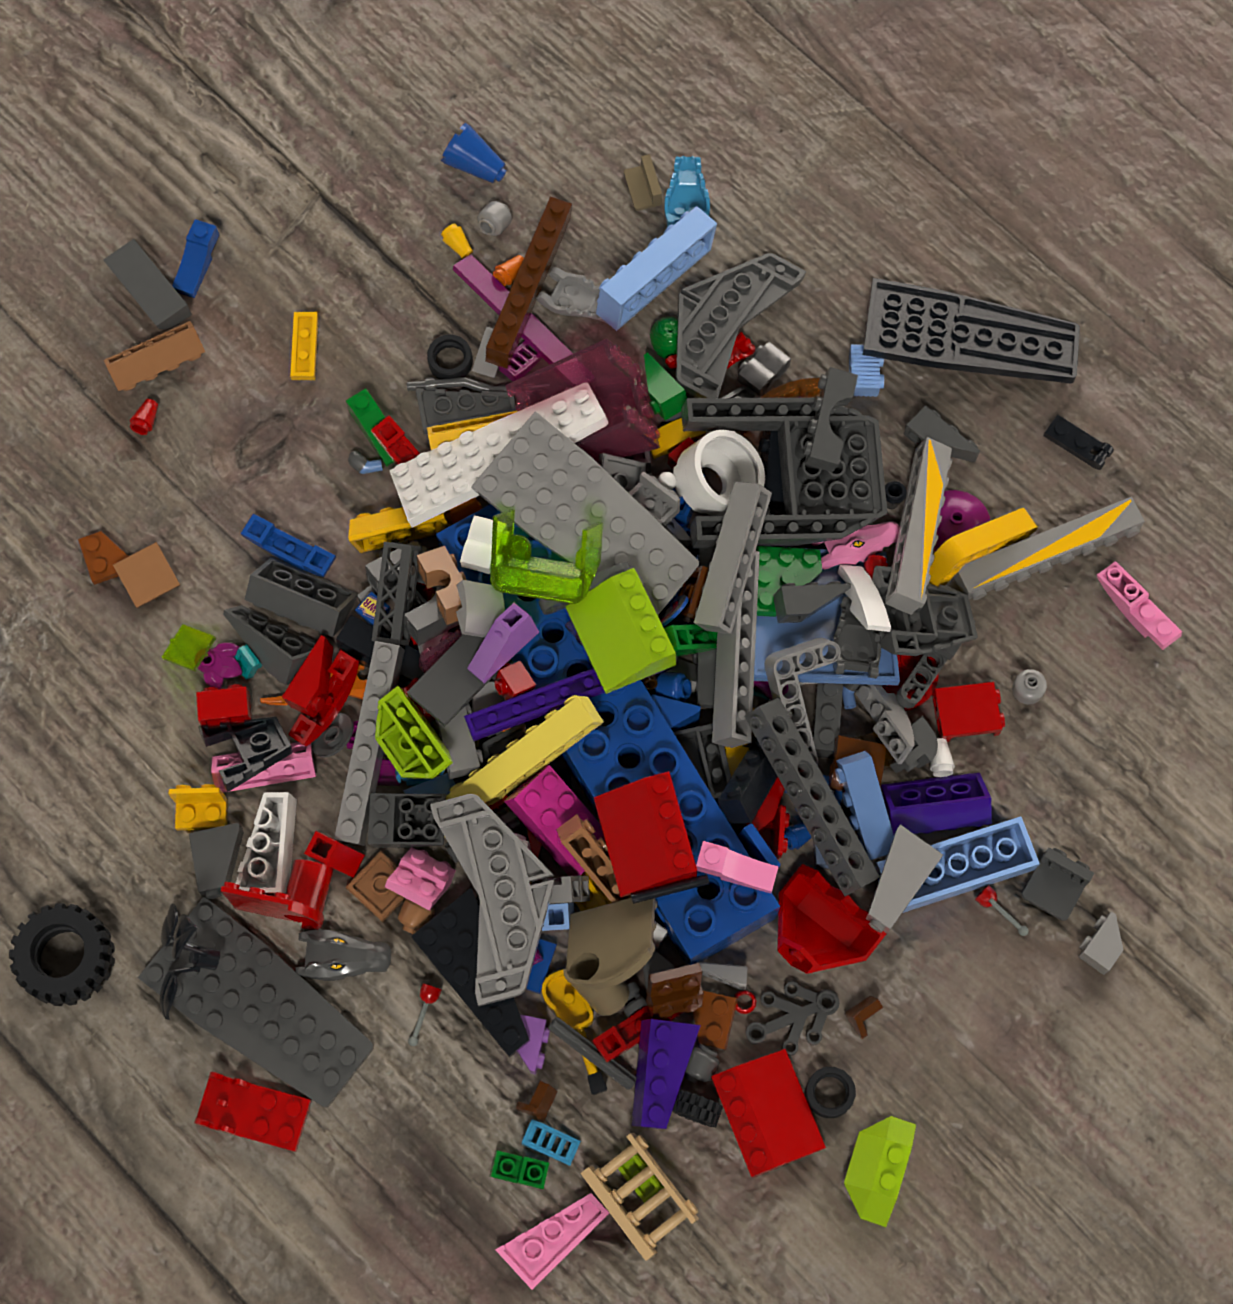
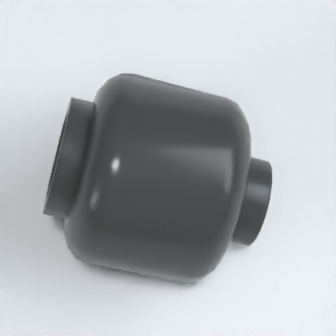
[685,1043,720,1085]

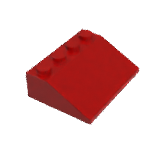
[594,772,697,897]
[711,1049,826,1178]

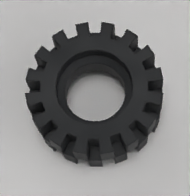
[672,1090,723,1128]

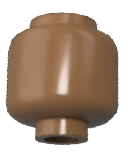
[398,899,435,934]

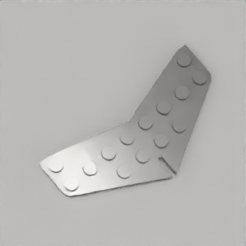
[430,794,555,1006]

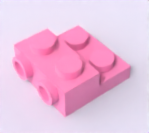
[385,847,456,911]

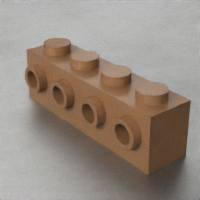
[104,321,206,391]
[556,814,631,903]

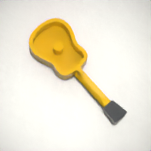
[542,969,607,1096]

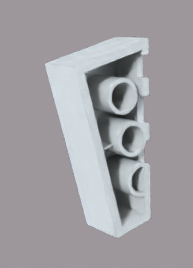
[235,792,297,897]

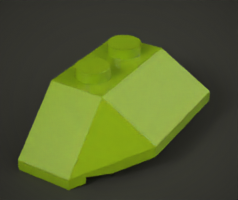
[375,686,453,779]
[843,1116,916,1228]

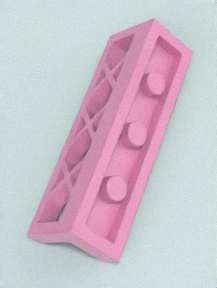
[211,742,316,793]

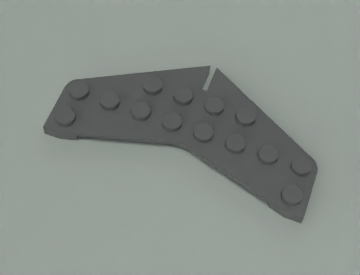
[676,253,806,398]

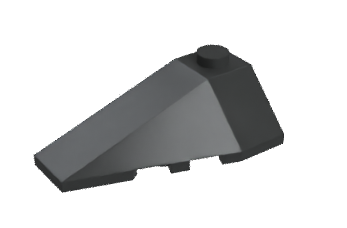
[223,605,316,685]

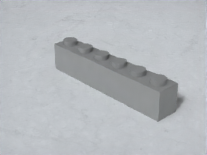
[694,482,772,634]
[417,631,483,780]

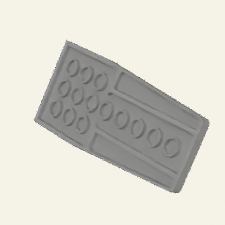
[471,411,699,615]

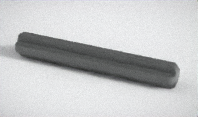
[548,1017,636,1090]

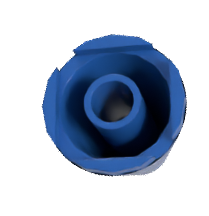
[441,123,507,183]

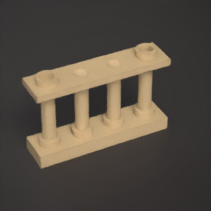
[580,1133,699,1261]

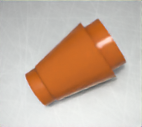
[493,255,524,287]

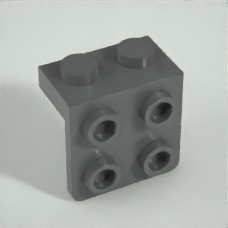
[1022,848,1094,921]

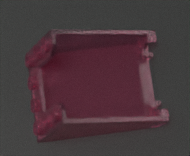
[505,338,660,463]

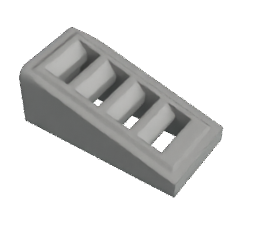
[697,962,748,990]

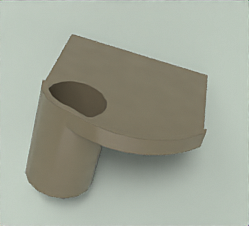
[563,898,658,1016]

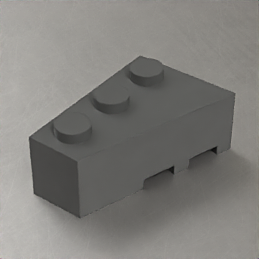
[673,724,731,805]

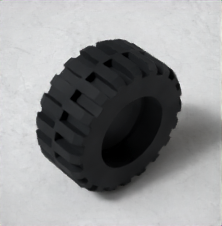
[9,903,115,1006]

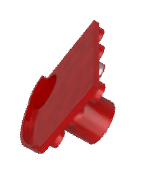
[221,859,334,930]

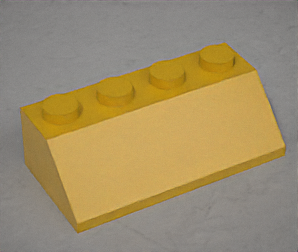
[348,507,453,553]

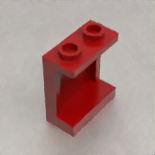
[932,682,1005,742]

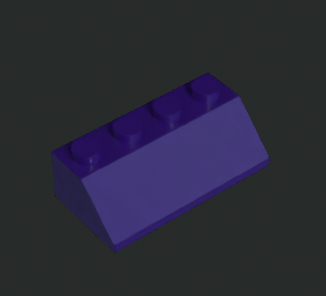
[881,772,992,835]

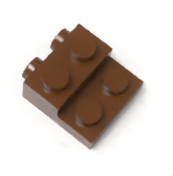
[646,963,704,1019]

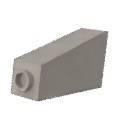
[866,825,943,934]

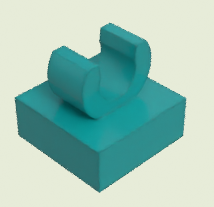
[234,645,263,680]

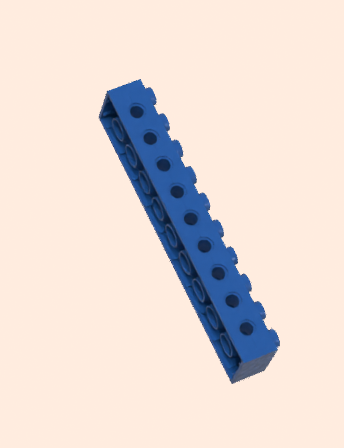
[436,504,780,966]

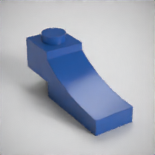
[172,219,219,298]

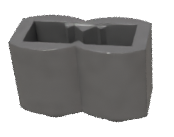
[738,342,791,396]

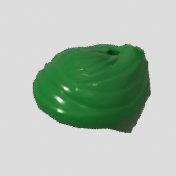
[650,317,678,359]

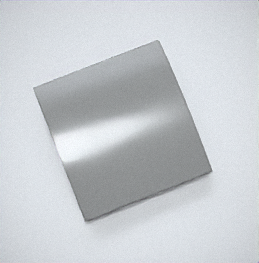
[456,580,505,638]

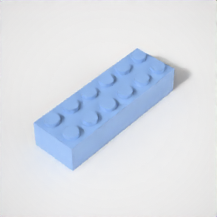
[596,206,717,331]
[874,816,1040,913]

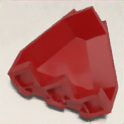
[777,864,887,974]

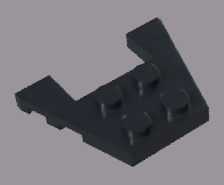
[198,717,293,792]

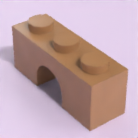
[417,546,466,625]

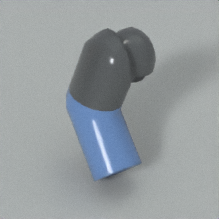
[348,451,383,474]
[842,684,861,709]

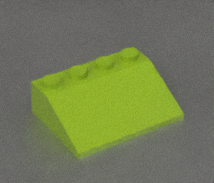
[565,568,676,694]

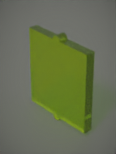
[161,624,216,672]

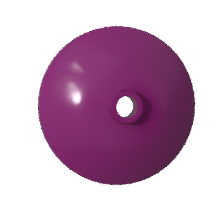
[933,490,991,553]

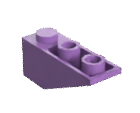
[467,603,539,683]

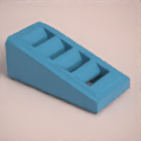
[521,1119,581,1166]

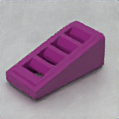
[499,341,542,384]

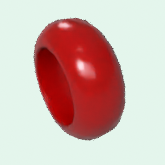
[734,990,757,1014]

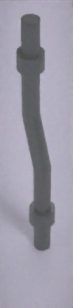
[407,377,550,395]

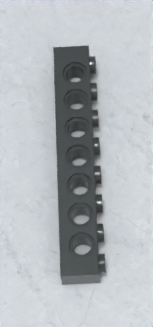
[744,698,880,896]

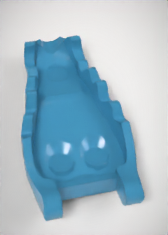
[664,156,710,227]

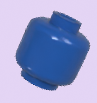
[653,672,692,702]

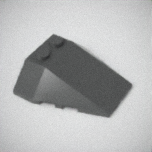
[872,566,978,656]

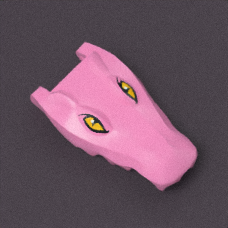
[811,521,900,570]

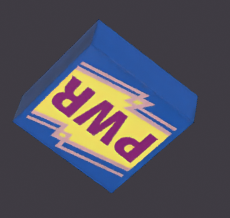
[355,592,391,626]

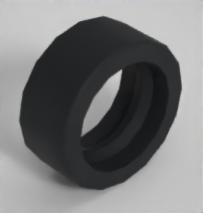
[427,334,473,379]
[805,1067,856,1118]

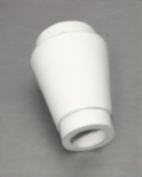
[930,738,955,777]

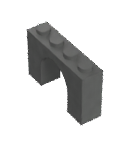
[365,540,459,646]

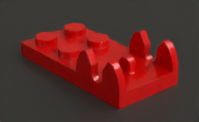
[194,1072,312,1152]

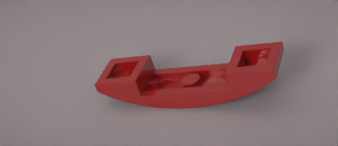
[371,415,420,465]
[288,650,359,747]
[592,1006,684,1063]

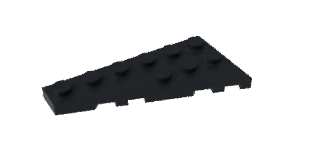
[411,887,530,1058]

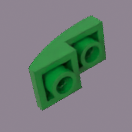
[489,1150,550,1189]

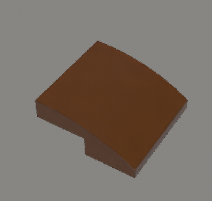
[829,735,886,792]

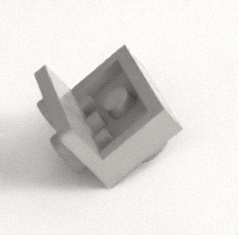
[629,472,680,527]

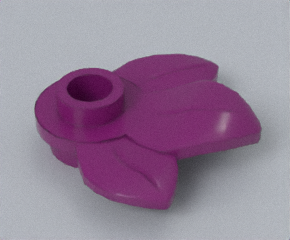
[195,643,242,689]

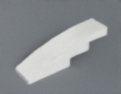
[838,564,891,632]

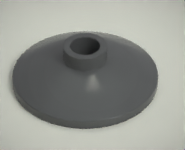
[312,713,354,758]

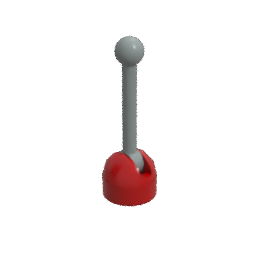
[975,885,1029,936]
[408,983,442,1046]

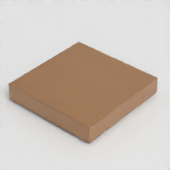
[113,542,181,608]
[345,851,406,923]

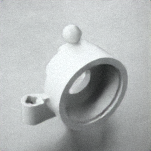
[658,430,765,516]

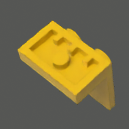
[168,784,228,831]

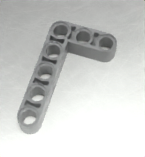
[764,638,841,766]

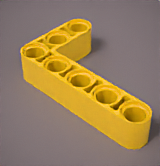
[929,508,1038,586]

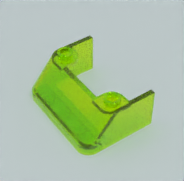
[490,509,603,604]

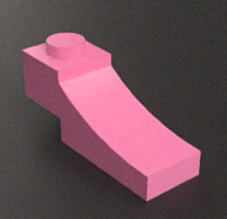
[696,841,778,894]

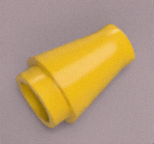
[441,223,473,259]

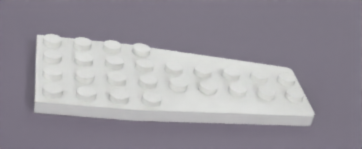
[389,383,609,528]

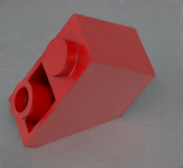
[304,831,366,878]

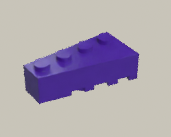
[631,1019,701,1129]

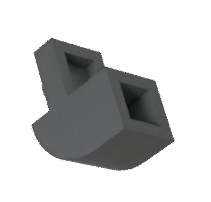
[890,716,938,773]

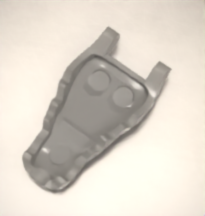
[536,267,608,324]

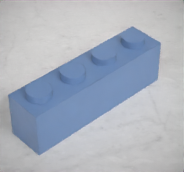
[835,751,894,860]

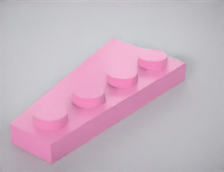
[495,1193,610,1290]

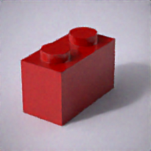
[196,684,252,727]

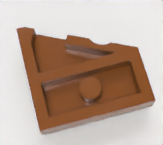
[78,531,129,585]
[692,990,738,1050]

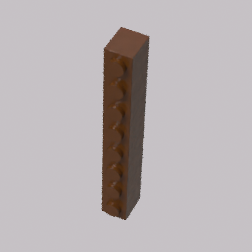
[485,196,572,369]

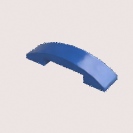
[241,514,336,577]

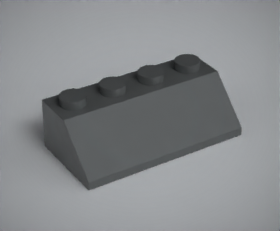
[244,557,358,637]

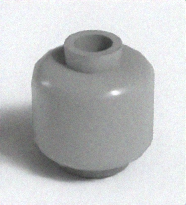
[477,201,512,236]
[1012,669,1047,705]

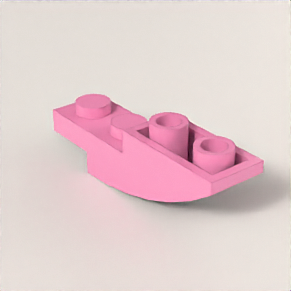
[1097,561,1182,650]

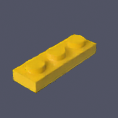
[290,312,318,380]

